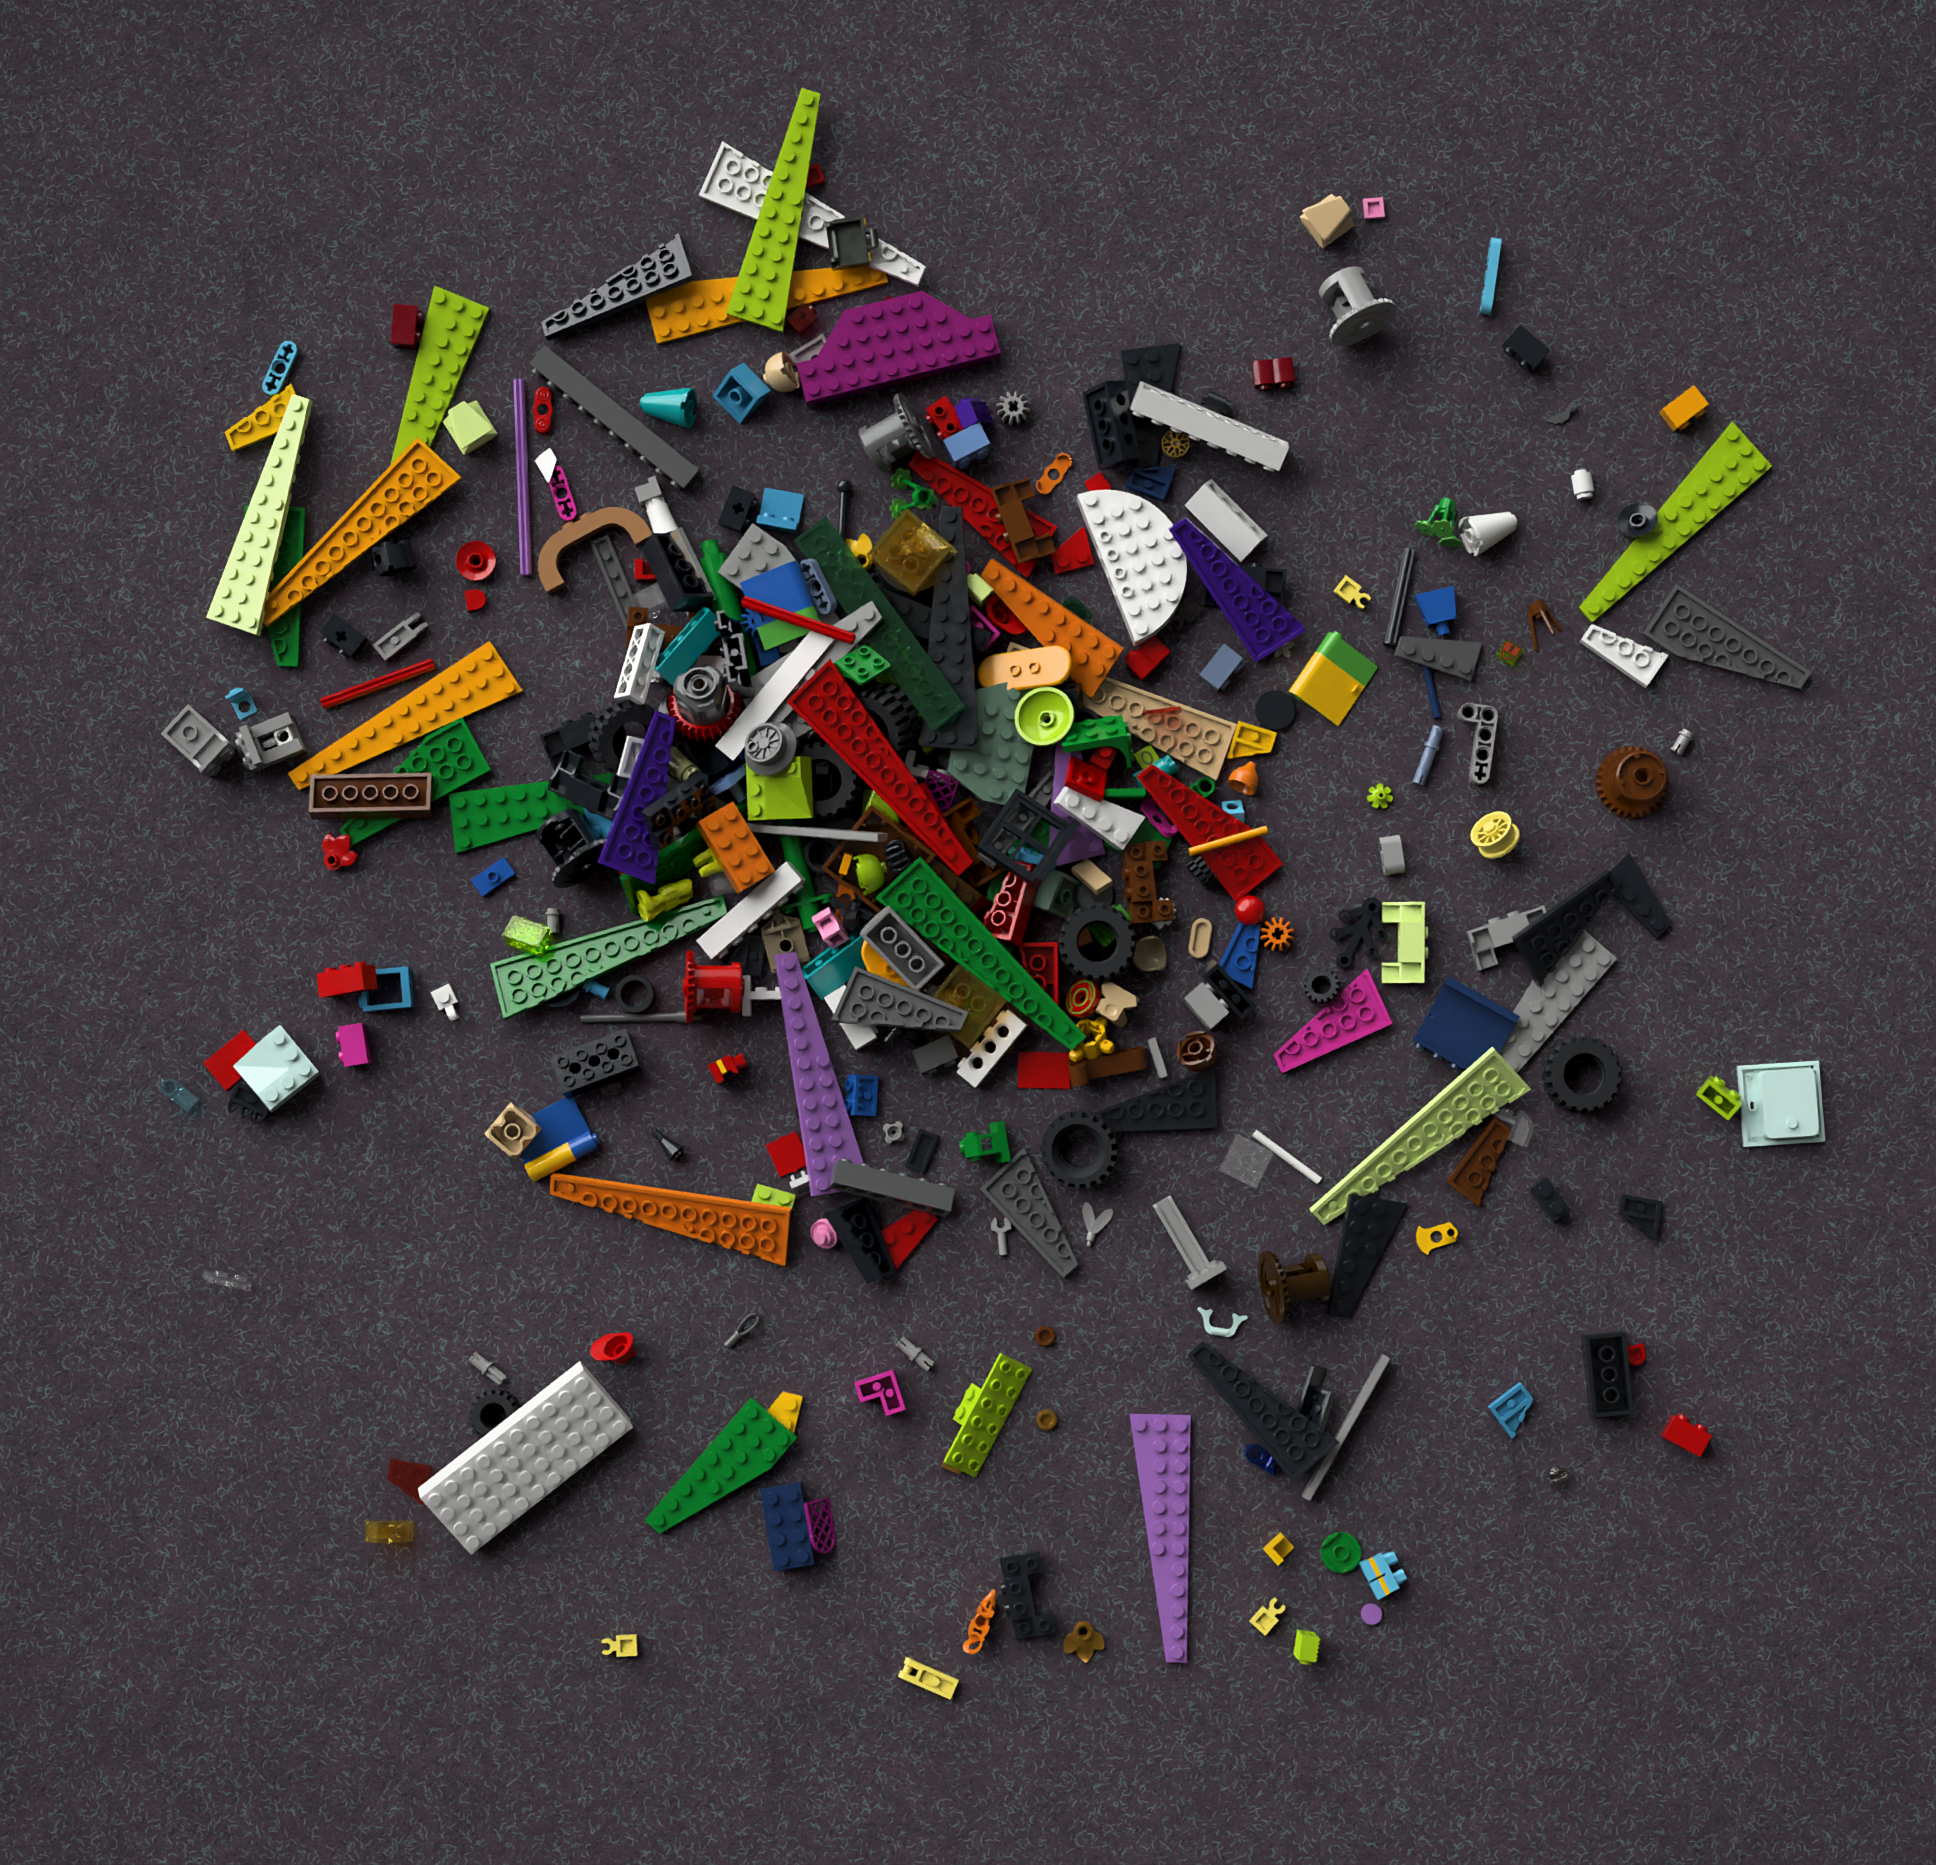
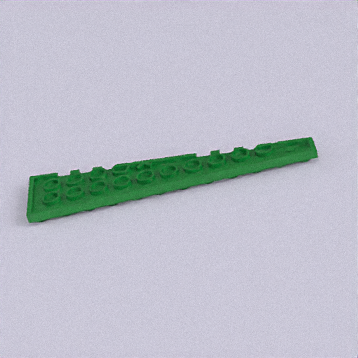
[449,773,671,854]

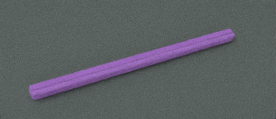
[513,379,532,576]

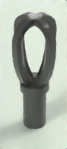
[724,1313,760,1349]

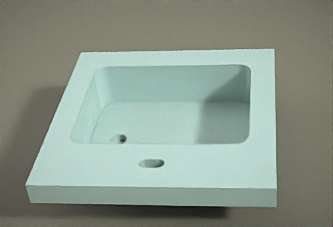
[1737,1061,1825,1147]

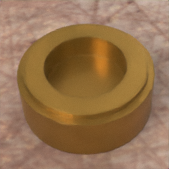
[1036,1409,1057,1430]

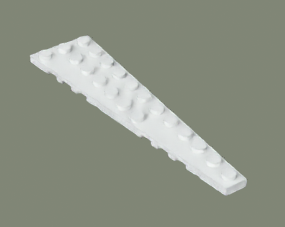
[699,141,926,286]

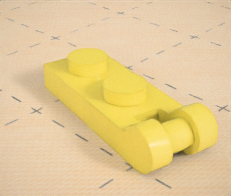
[898,1657,959,1700]

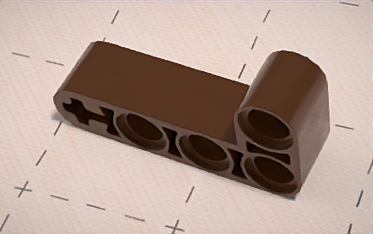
[1067,1046,1148,1086]

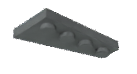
[1394,636,1482,682]

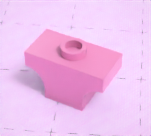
[811,907,849,950]

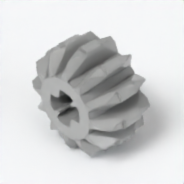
[997,391,1030,426]

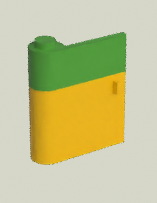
[1288,631,1378,726]

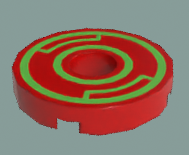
[1065,979,1101,1019]

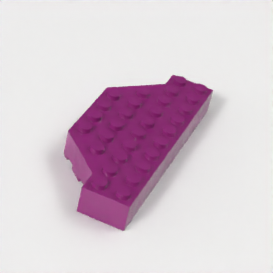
[796,291,1001,407]

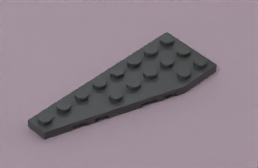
[1642,584,1811,690]

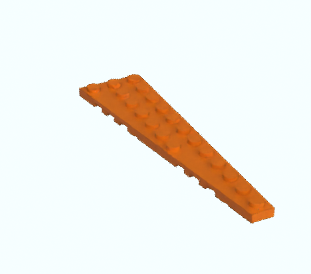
[550,1173,791,1266]

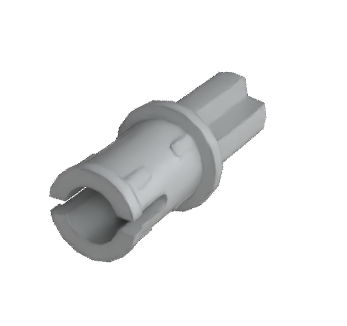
[468,1351,506,1385]

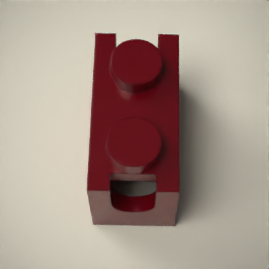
[390,304,423,349]

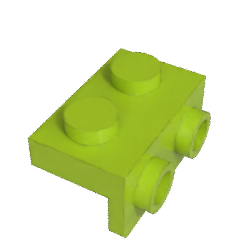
[751,1184,796,1211]

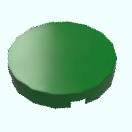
[1320,1532,1361,1573]

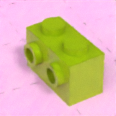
[1696,1075,1743,1120]

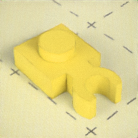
[1333,575,1371,610]
[1250,1597,1285,1635]
[602,1634,638,1657]

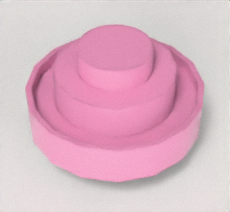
[810,1219,839,1248]

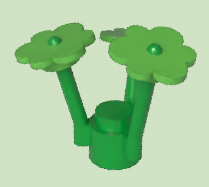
[890,468,938,521]
[1414,498,1462,547]

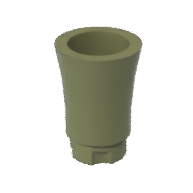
[668,747,701,782]

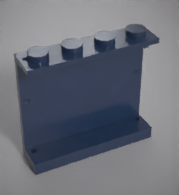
[1412,976,1520,1071]

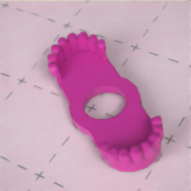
[1140,797,1178,838]

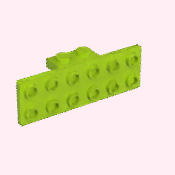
[944,1353,1032,1477]

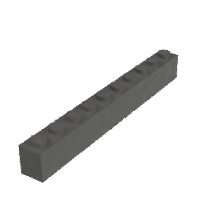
[529,345,700,491]

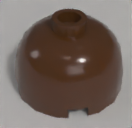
[1176,1031,1218,1072]

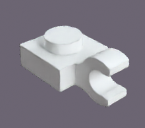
[431,984,459,1021]

